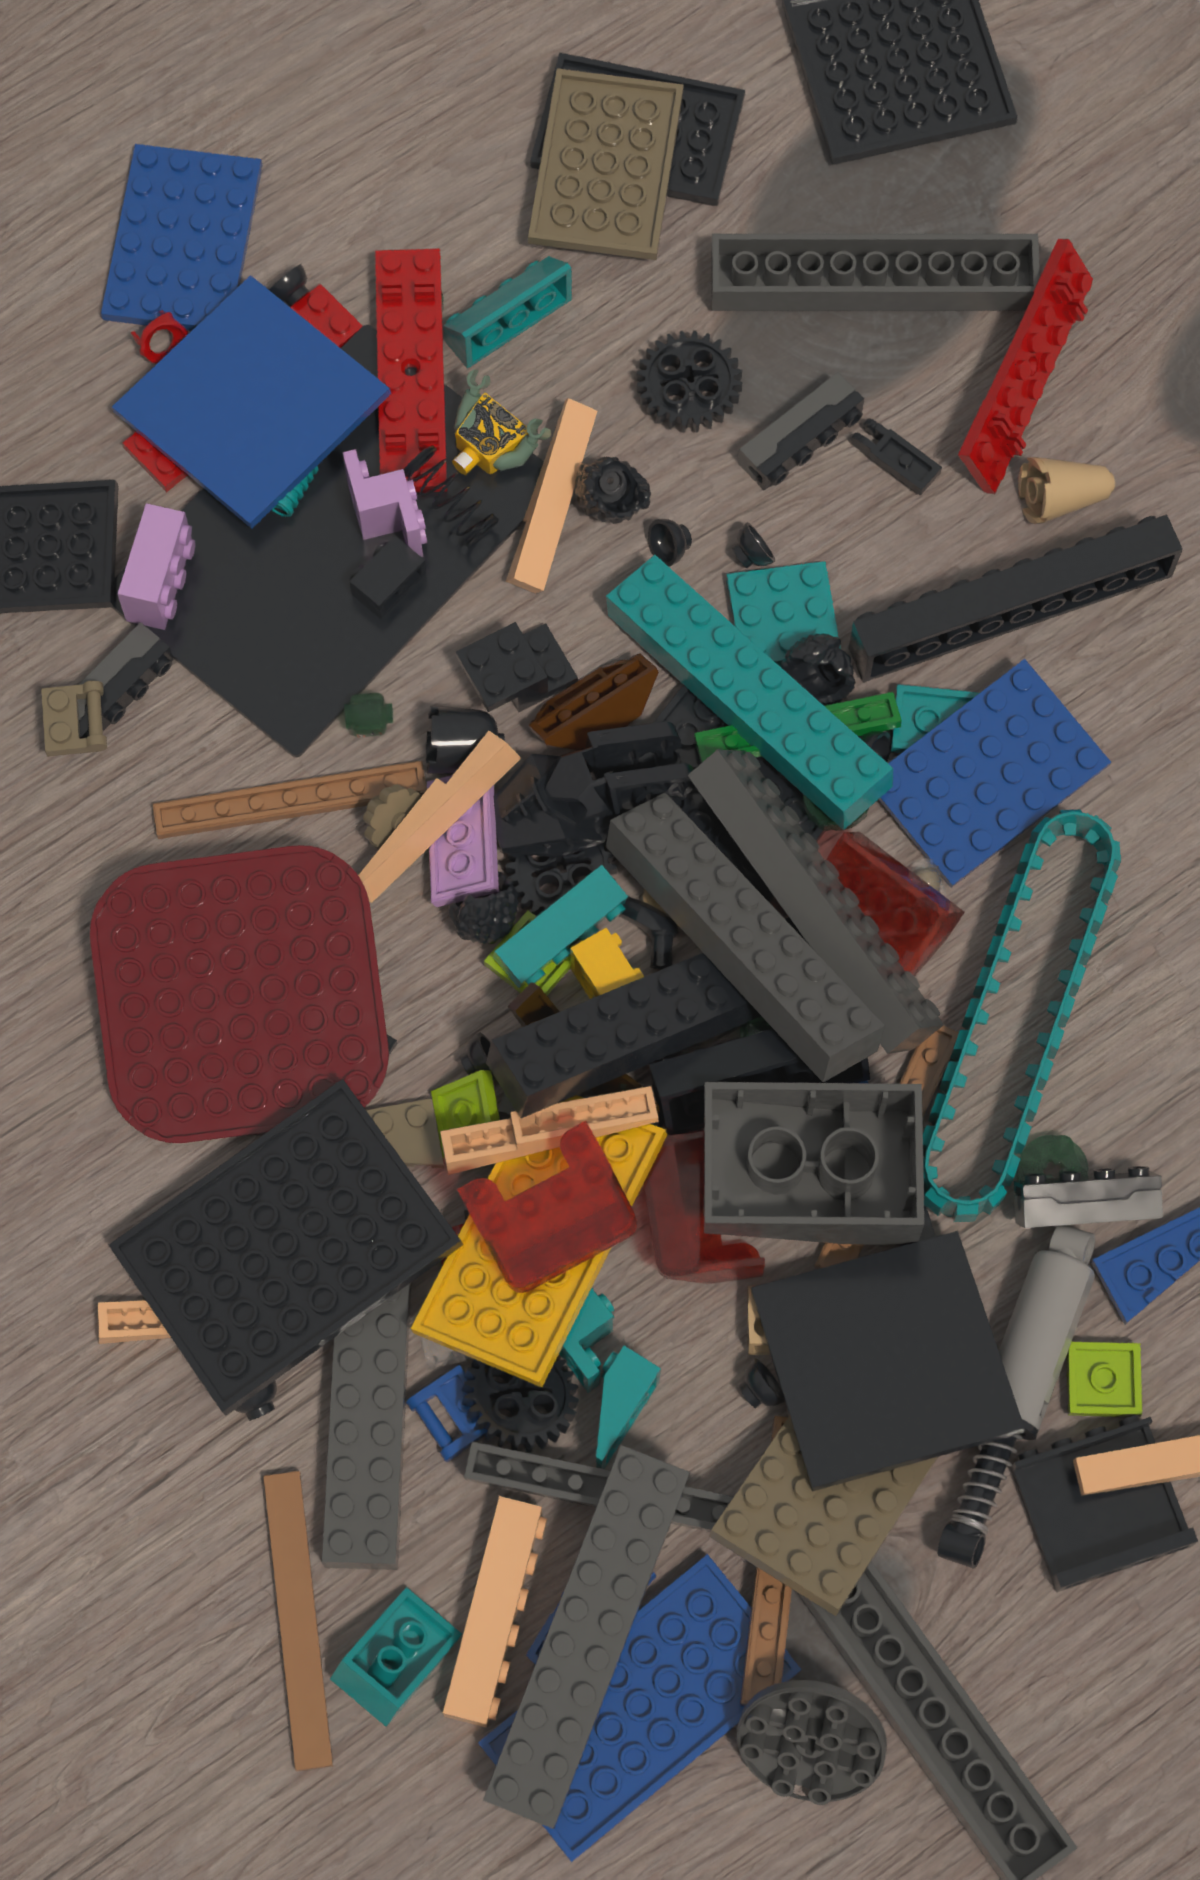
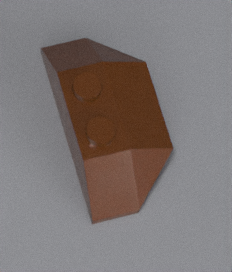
[529,653,659,750]

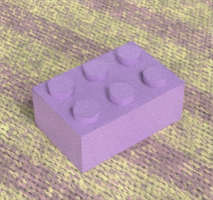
[118,503,195,630]

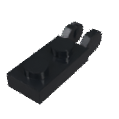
[850,418,942,496]

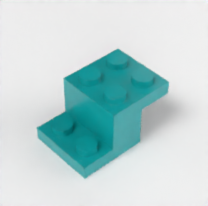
[559,1287,615,1393]

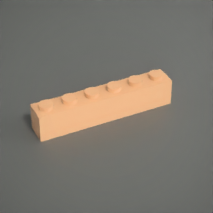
[443,1496,547,1728]

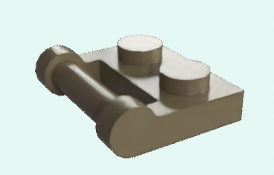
[41,681,107,757]

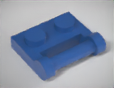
[406,1364,488,1462]

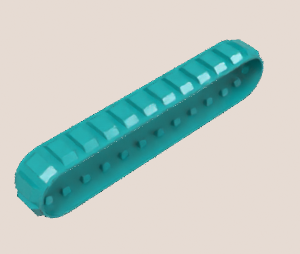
[923,809,1121,1222]

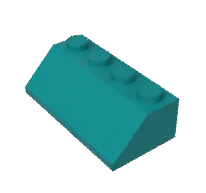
[443,256,572,369]

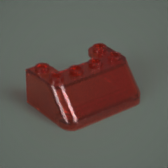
[457,1121,637,1293]
[643,1131,765,1284]

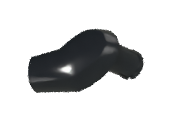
[619,896,679,969]

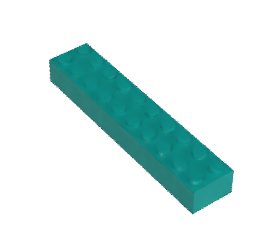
[606,555,893,830]

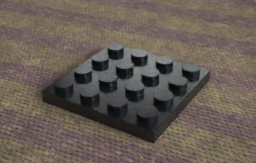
[0,479,119,613]

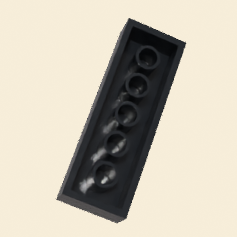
[649,1028,870,1138]

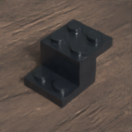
[456,622,578,712]

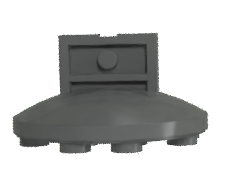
[737,1680,887,1805]

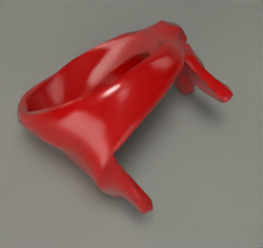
[131,310,188,364]

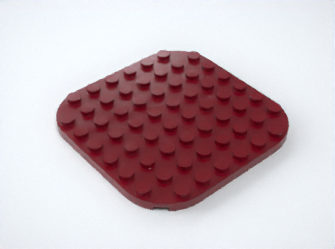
[90,845,389,1143]

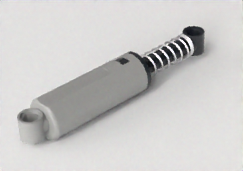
[938,1225,1095,1569]

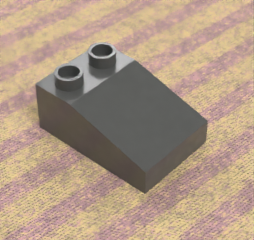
[704,1082,924,1245]

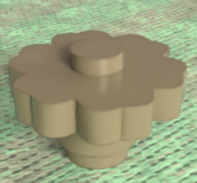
[363,784,422,850]

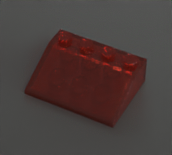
[826,832,965,977]

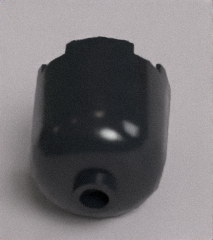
[426,706,505,774]

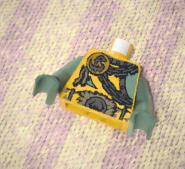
[452,370,551,475]

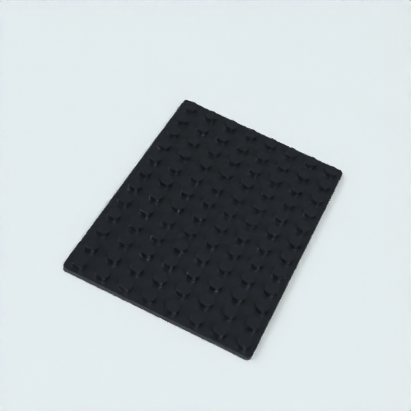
[112,325,544,757]

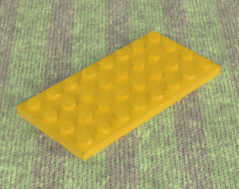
[411,1095,667,1387]

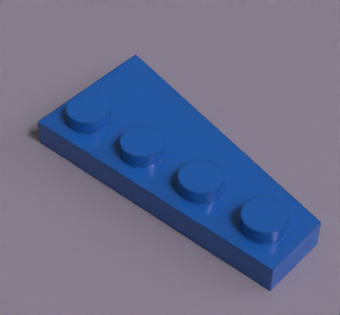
[1091,1207,1200,1325]

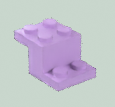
[343,449,427,557]

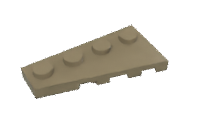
[366,1098,444,1169]

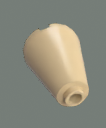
[1018,457,1115,524]

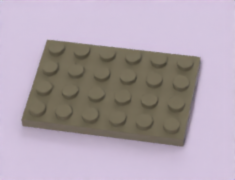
[528,68,684,260]
[709,1416,938,1616]

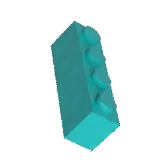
[492,865,629,988]

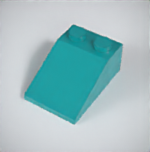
[596,1346,661,1469]
[330,1587,463,1727]

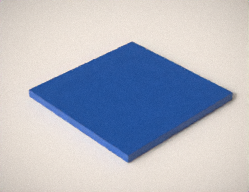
[112,275,391,529]

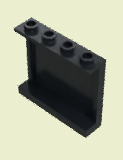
[1010,1415,1198,1593]

